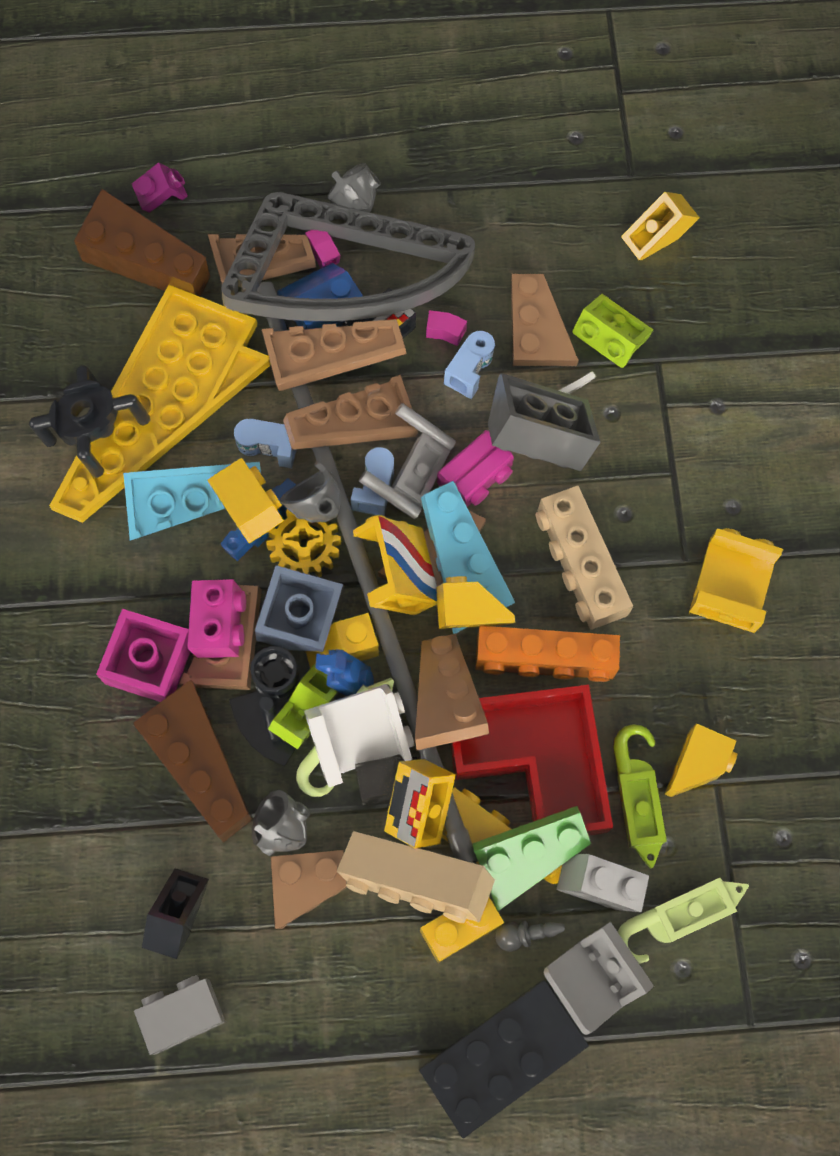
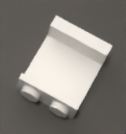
[304,684,414,787]

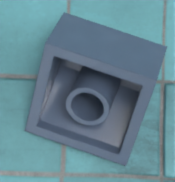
[255,566,343,652]

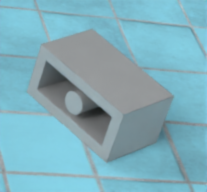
[557,854,649,912]
[134,975,226,1055]

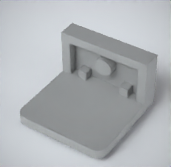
[544,922,654,1035]

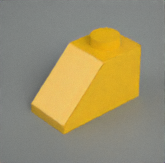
[621,192,700,260]
[436,576,515,629]
[306,613,379,669]
[665,723,737,797]

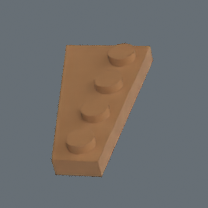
[262,319,407,391]

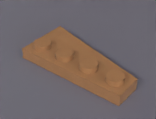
[283,375,419,450]
[415,634,489,750]

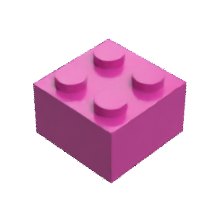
[96,609,191,702]

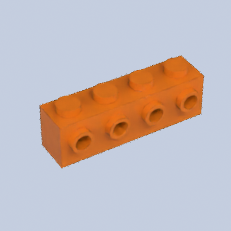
[475,626,620,682]

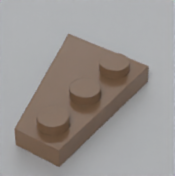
[208,234,316,284]
[511,274,578,366]
[179,585,262,690]

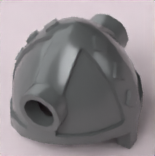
[327,163,381,212]
[280,460,342,523]
[252,790,310,856]

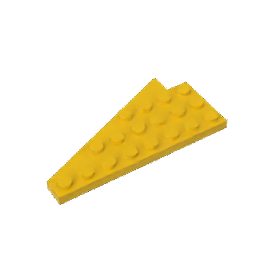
[49,285,271,523]

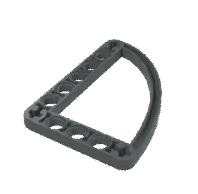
[221,192,475,321]

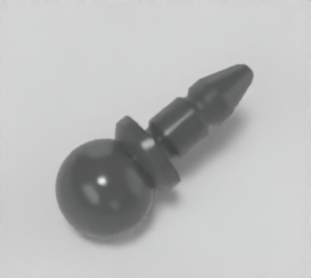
[495,921,565,952]

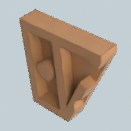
[271,850,347,929]

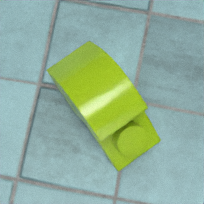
[268,664,338,749]

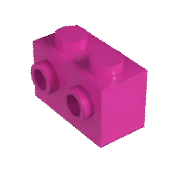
[187,579,246,658]

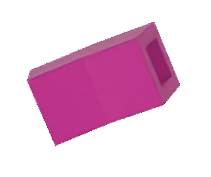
[305,229,340,268]
[426,310,467,346]

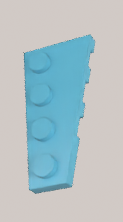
[123,462,261,541]
[421,481,515,634]

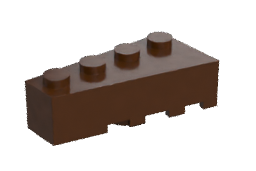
[74,189,210,297]
[133,680,252,843]

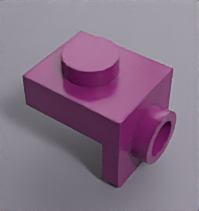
[132,162,188,213]

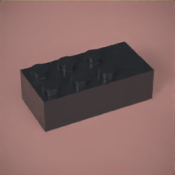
[418,980,589,1139]

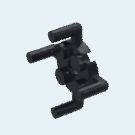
[29,365,150,478]

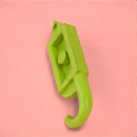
[614,724,667,869]

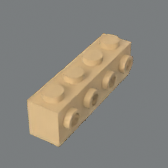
[536,486,633,630]
[336,831,495,923]

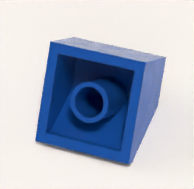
[277,263,363,329]

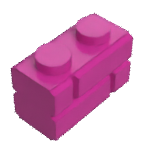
[437,430,514,507]

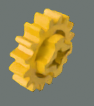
[266,509,341,577]

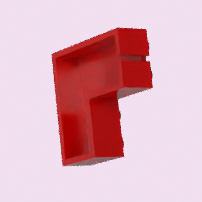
[450,684,613,836]

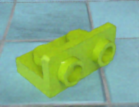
[572,294,653,368]

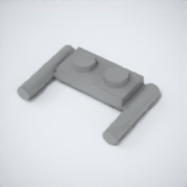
[359,403,456,519]

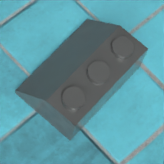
[488,373,600,471]

